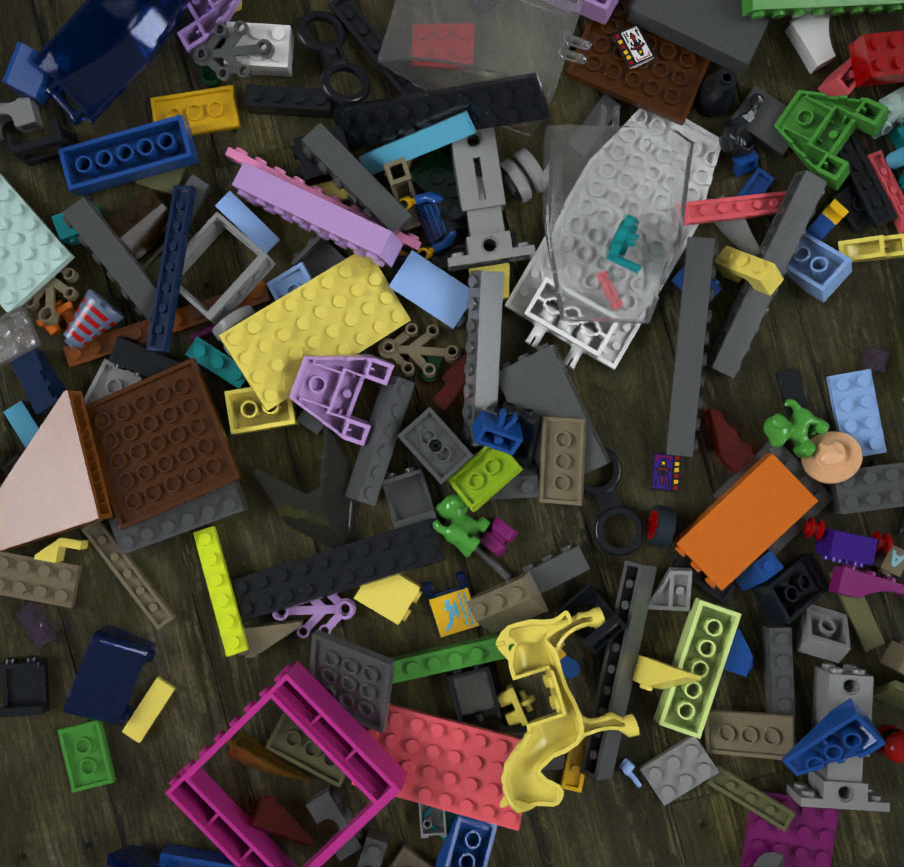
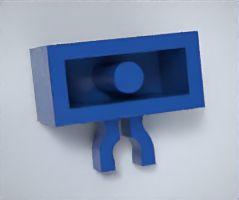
[472,408,523,455]

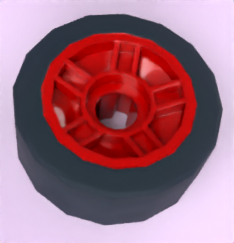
[645,505,676,548]

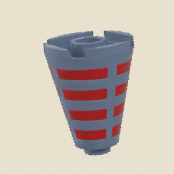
[63,289,124,349]

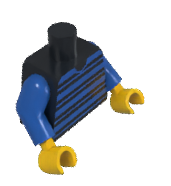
[398,191,463,260]

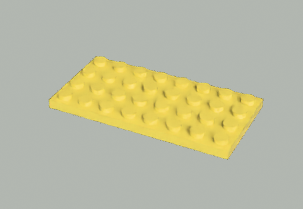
[218,254,411,411]

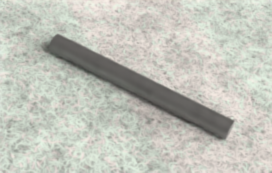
[444,519,512,581]

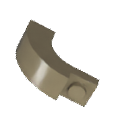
[383,157,421,231]

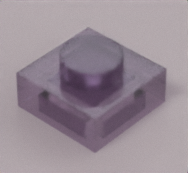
[860,346,890,373]

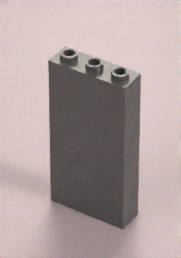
[626,0,771,75]
[499,343,610,474]

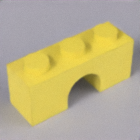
[713,245,784,296]

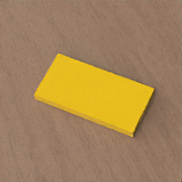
[150,85,241,136]

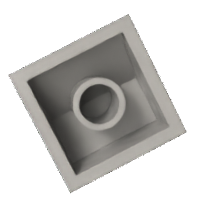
[796,604,851,663]

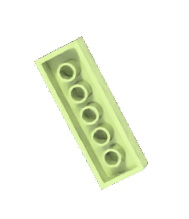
[654,597,742,739]

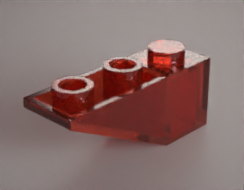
[705,408,755,473]

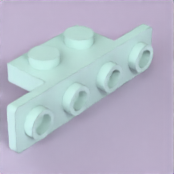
[871,86,904,139]

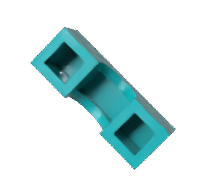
[185,337,249,389]

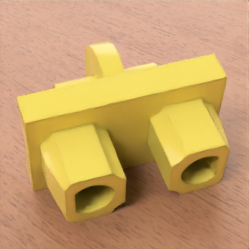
[497,683,535,727]

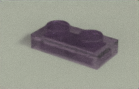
[15,601,59,649]

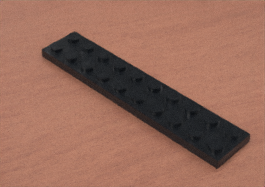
[333,72,550,149]
[231,518,446,623]

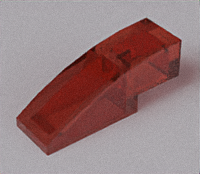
[432,353,467,412]

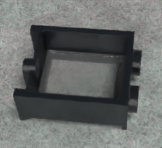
[447,662,502,722]

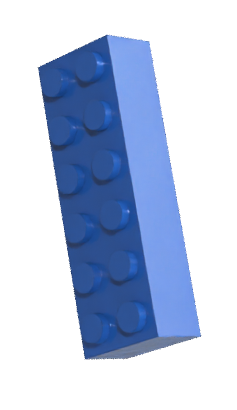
[58,115,199,197]

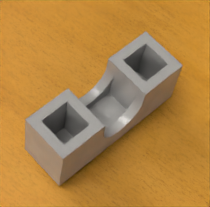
[0,97,44,141]

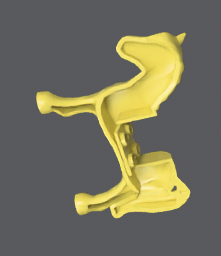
[496,606,640,813]

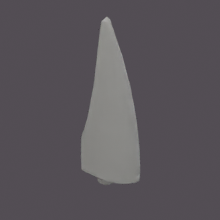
[714,195,760,256]

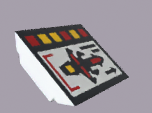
[612,24,655,68]

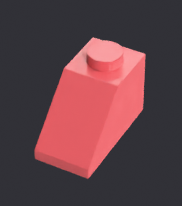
[818,57,856,97]

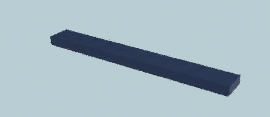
[146,185,196,353]

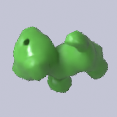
[763,398,829,458]
[433,494,490,558]

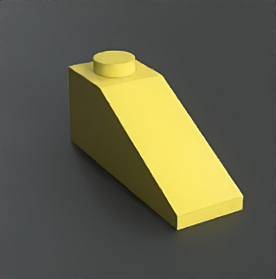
[632,655,702,691]

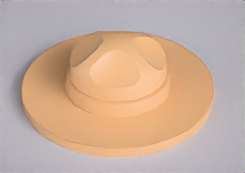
[801,431,863,484]

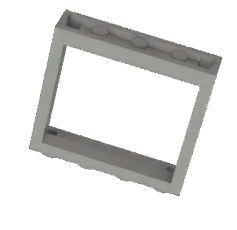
[179,212,276,325]

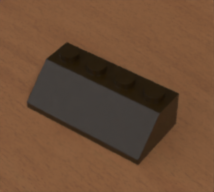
[87,187,170,262]

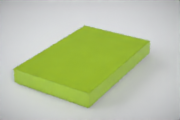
[447,446,523,512]

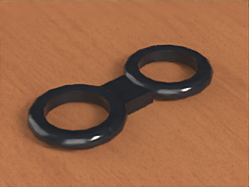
[296,11,371,105]
[584,447,645,556]

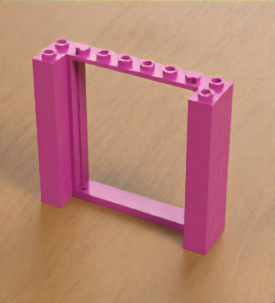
[165,661,407,867]

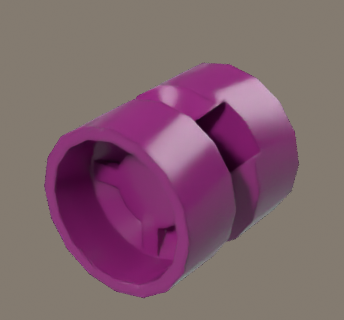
[480,517,519,557]

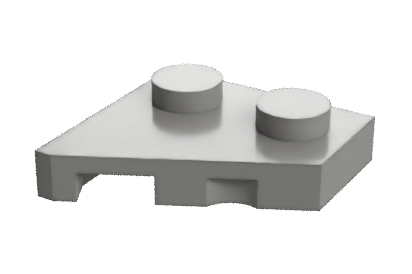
[648,567,693,611]

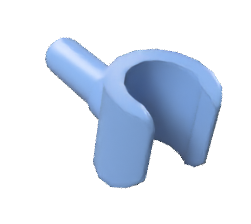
[620,758,642,788]

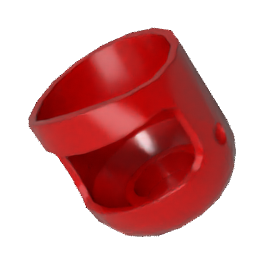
[877,725,904,763]

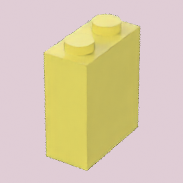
[354,574,422,625]

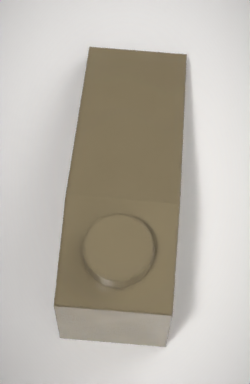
[239,619,304,658]

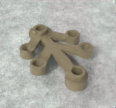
[24,266,79,325]
[378,323,461,378]

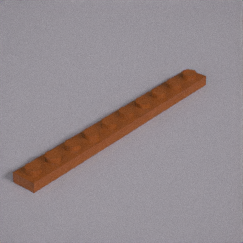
[63,280,272,368]

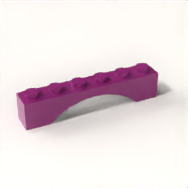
[828,564,904,598]

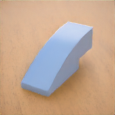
[215,191,280,254]

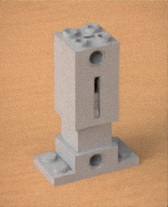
[447,127,535,272]
[786,662,890,812]

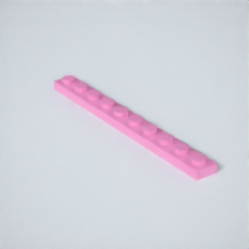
[225,147,422,252]

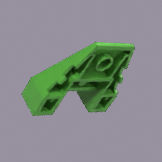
[774,90,888,191]

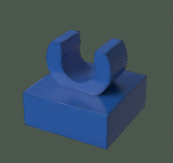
[732,151,759,177]

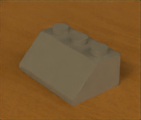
[467,571,548,634]

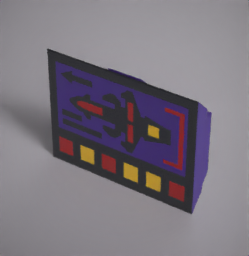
[650,452,682,492]

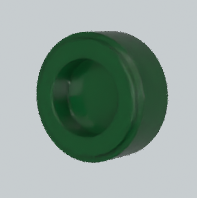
[199,66,222,88]

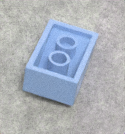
[786,233,852,303]

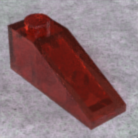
[248,796,314,847]

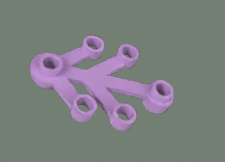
[272,594,356,638]

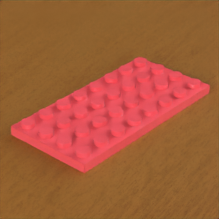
[352,703,523,831]

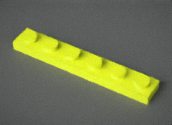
[193,526,250,657]

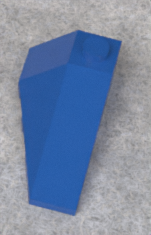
[782,698,886,776]

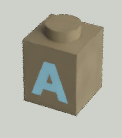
[873,545,904,577]

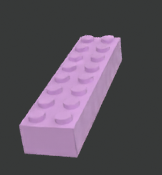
[232,162,403,268]

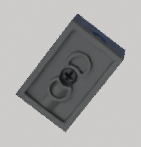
[397,407,474,484]

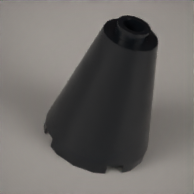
[694,68,737,118]

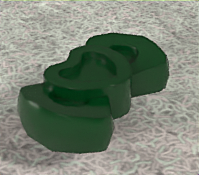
[420,356,443,383]

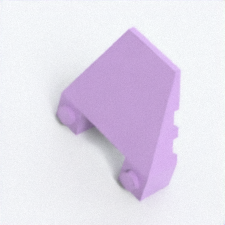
[160,0,242,57]
[289,354,394,446]

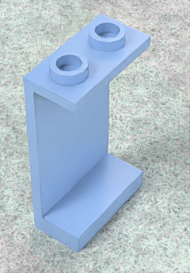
[389,250,470,330]

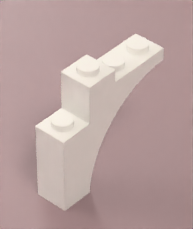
[785,13,836,74]

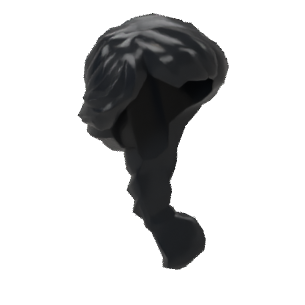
[719,93,765,158]

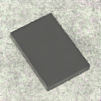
[731,85,789,157]

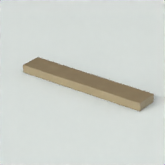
[81,520,177,631]

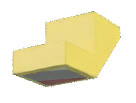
[34,536,89,563]

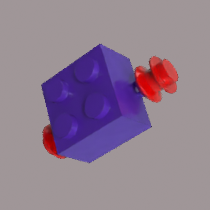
[803,517,893,568]

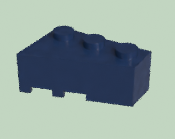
[11,348,66,416]

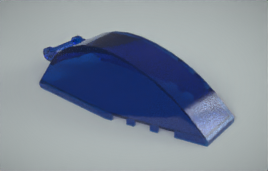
[32,0,190,126]

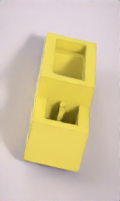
[838,233,904,262]

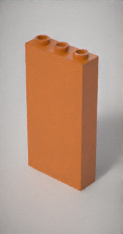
[673,453,818,591]

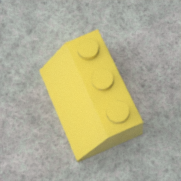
[224,387,299,435]

